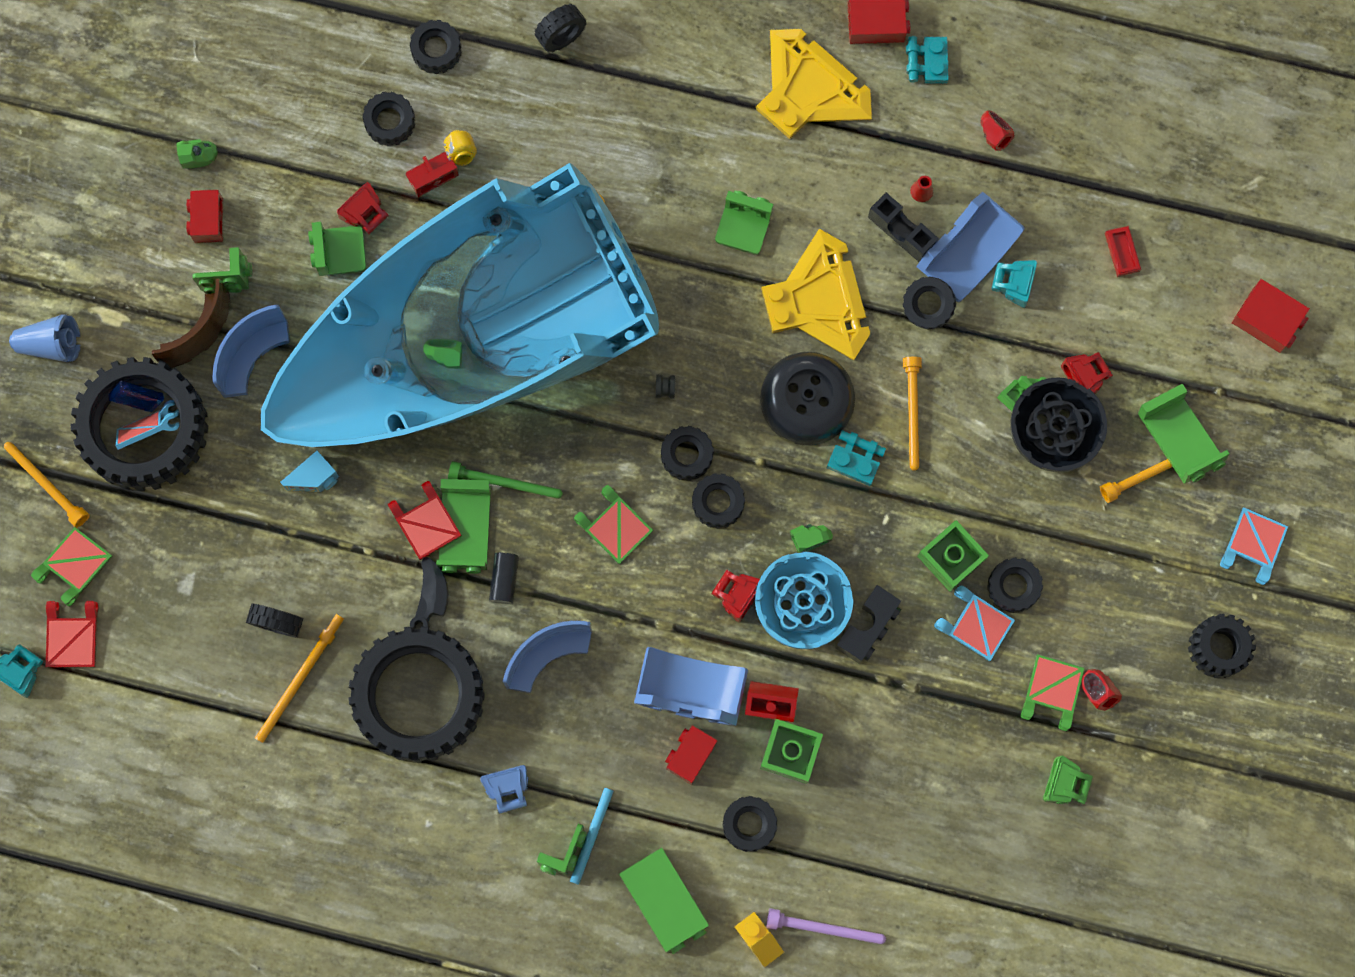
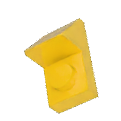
[734,912,784,968]

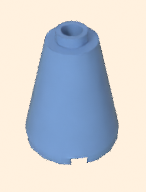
[9,314,80,362]

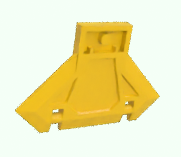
[756,29,872,139]
[761,229,870,361]

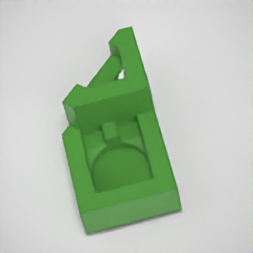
[997,376,1046,411]

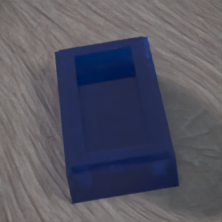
[109,381,164,413]

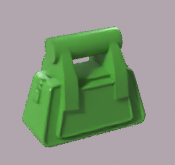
[1043,756,1093,804]

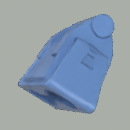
[480,765,528,814]

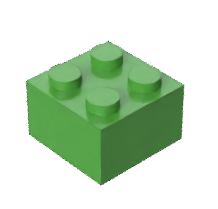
[917,520,989,592]
[760,719,823,784]

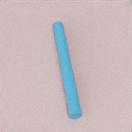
[570,788,614,885]

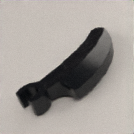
[410,557,449,629]

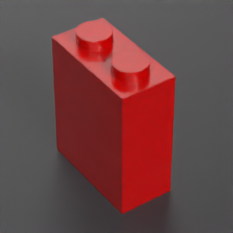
[847,0,910,44]
[1231,279,1310,353]

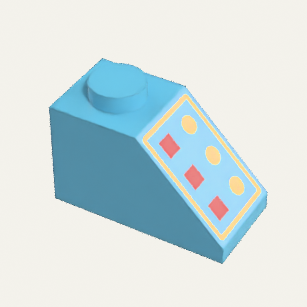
[280,451,339,492]

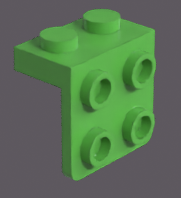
[715,191,773,255]
[308,222,366,276]
[193,247,252,294]
[536,823,587,876]

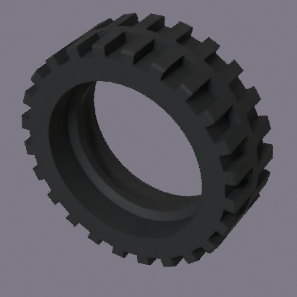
[70,357,209,491]
[348,626,485,763]

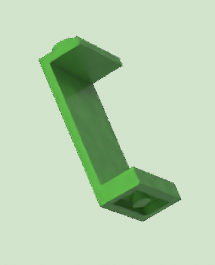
[1138,384,1229,484]
[436,479,491,574]
[619,848,709,954]

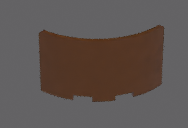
[151,279,230,368]

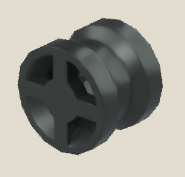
[656,375,675,399]

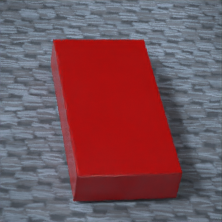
[1105,226,1141,277]

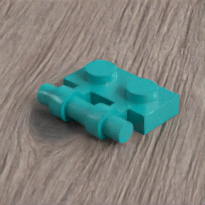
[906,36,949,84]
[826,430,886,486]

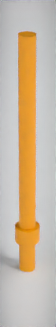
[255,614,344,743]

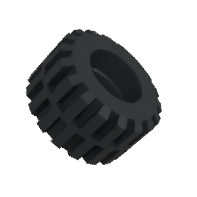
[1188,614,1256,678]

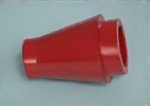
[910,175,934,202]

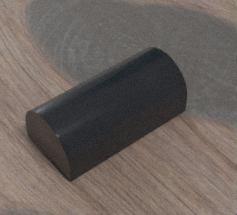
[489,552,519,605]

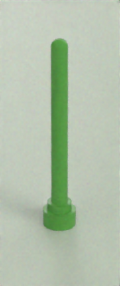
[448,461,563,498]

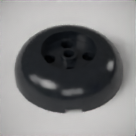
[760,352,855,445]
[1010,377,1107,472]

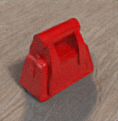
[337,182,389,234]
[1061,352,1113,394]
[711,570,760,622]

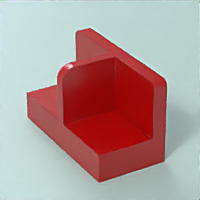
[405,152,459,197]

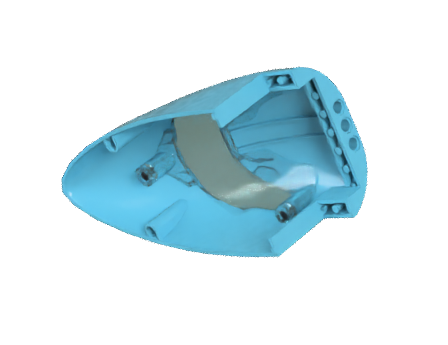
[261,163,659,447]

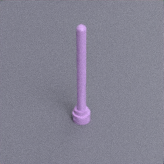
[766,908,886,944]

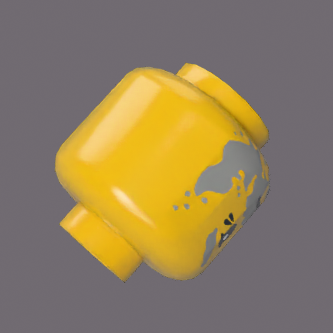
[444,130,477,166]

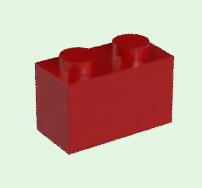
[186,190,223,243]
[745,681,799,722]
[665,725,717,785]

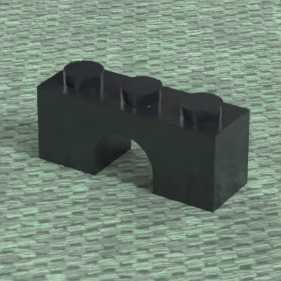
[868,192,939,262]
[836,585,902,664]

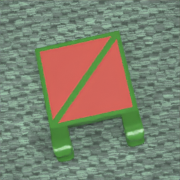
[574,485,653,564]
[31,527,112,607]
[1021,654,1084,731]

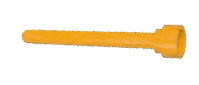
[903,357,922,471]
[4,442,90,528]
[1100,459,1172,503]

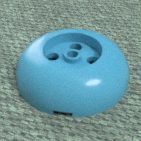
[755,552,853,649]

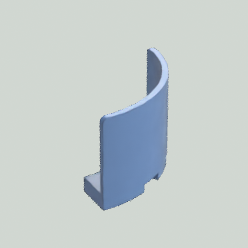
[916,192,1024,302]
[213,305,290,398]
[503,621,592,693]
[634,647,748,726]

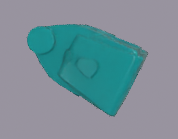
[991,260,1037,308]
[0,644,43,698]

